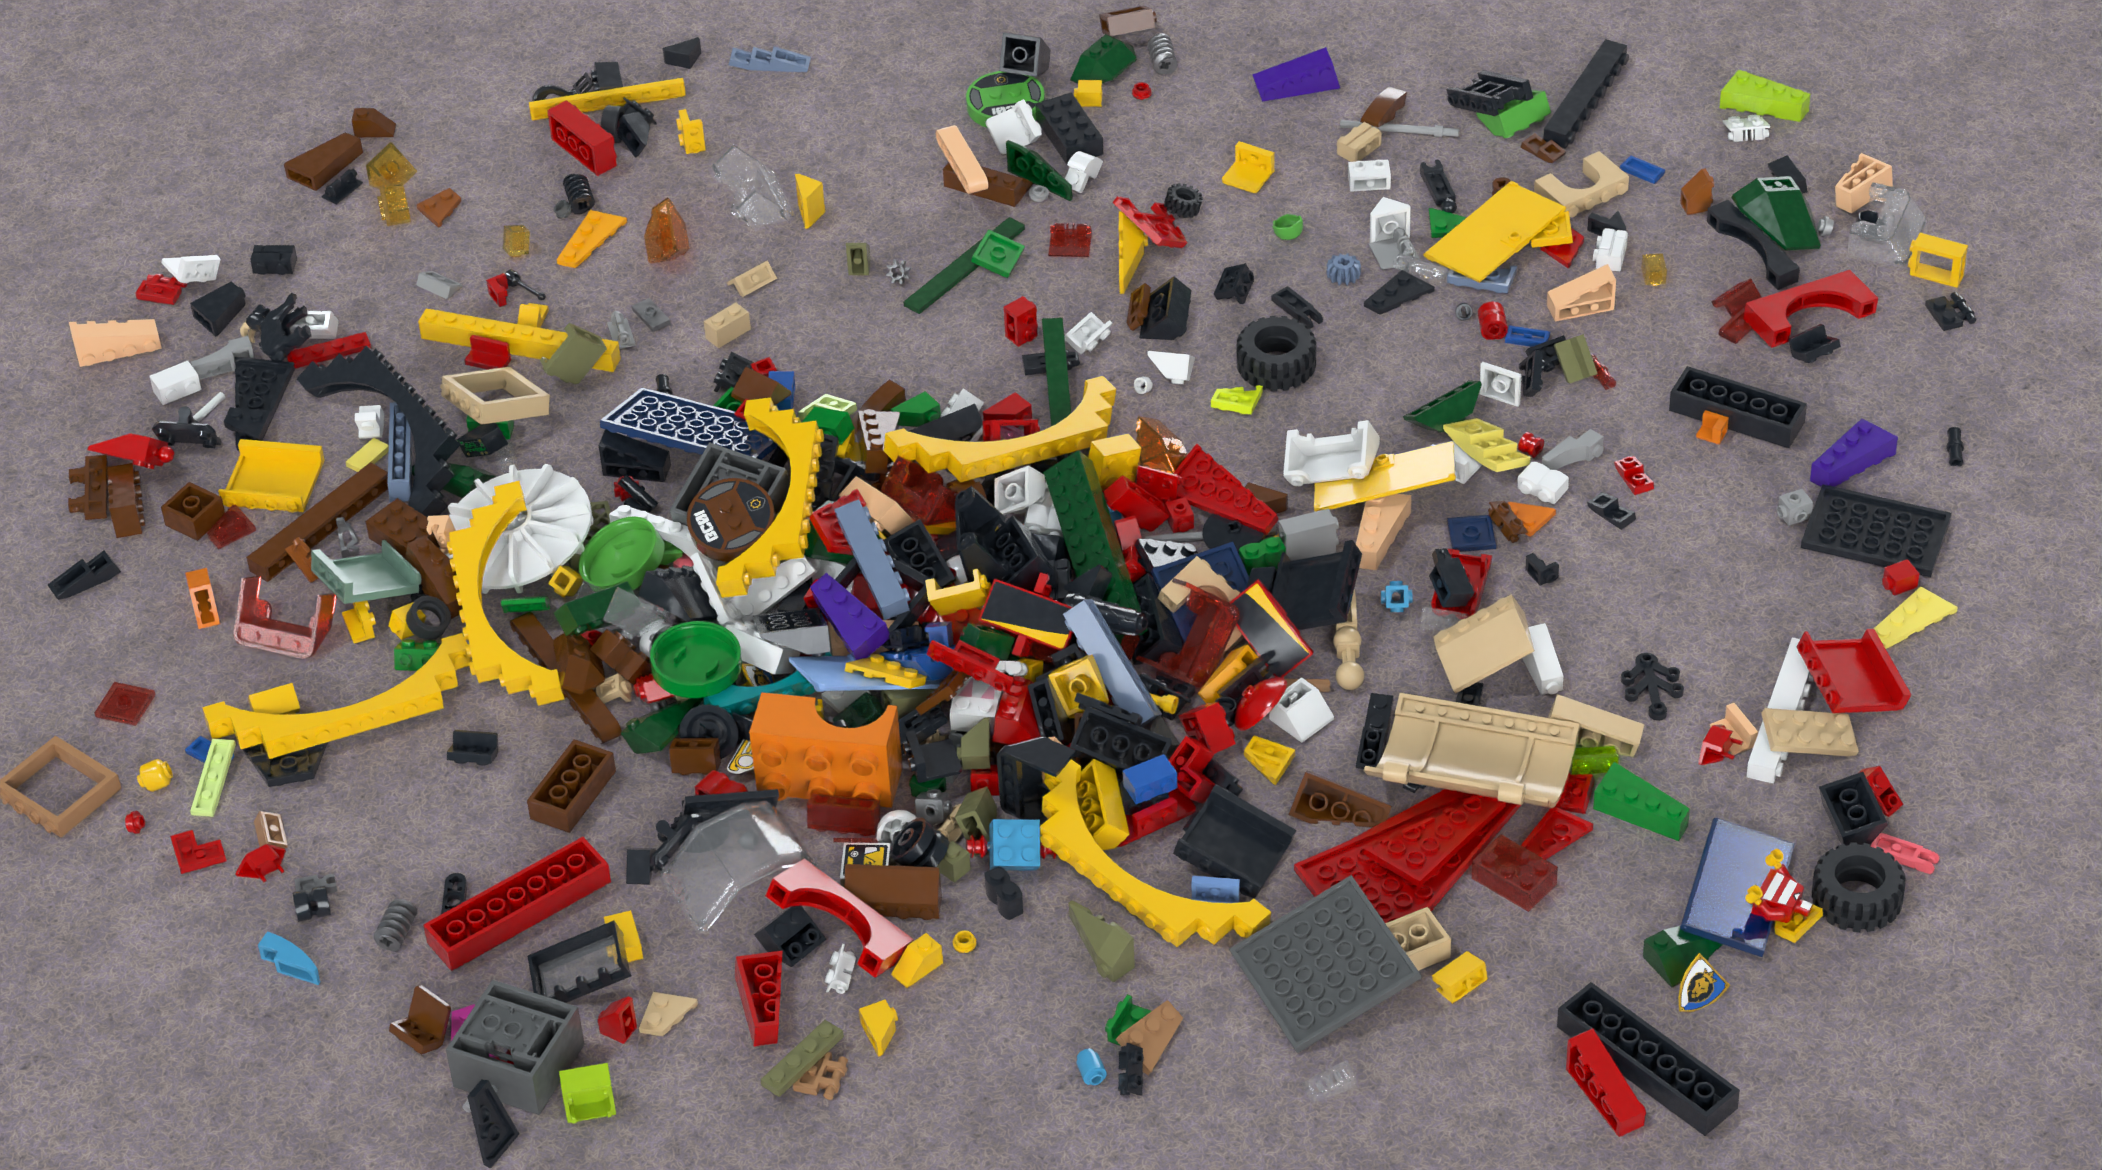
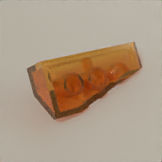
[1135,416,1187,473]

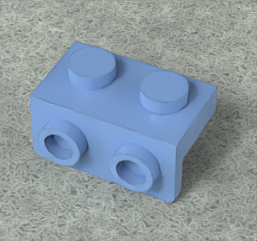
[1191,876,1240,903]

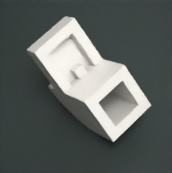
[1065,151,1103,193]
[355,405,384,439]

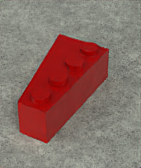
[735,951,783,1046]
[1566,1029,1646,1137]

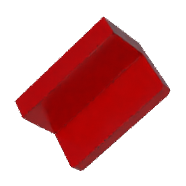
[464,335,511,370]

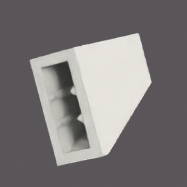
[1522,623,1563,695]

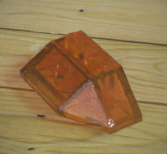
[644,197,690,264]

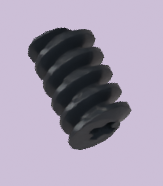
[563,174,595,215]

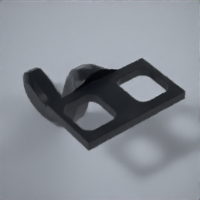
[532,72,594,101]

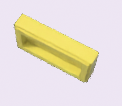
[346,438,389,472]

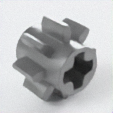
[886,259,912,284]

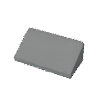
[416,271,463,299]

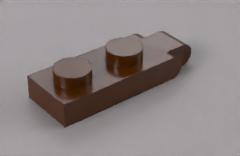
[1127,283,1151,331]

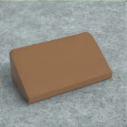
[254,811,288,848]

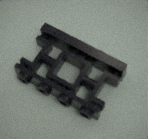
[1446,70,1534,116]

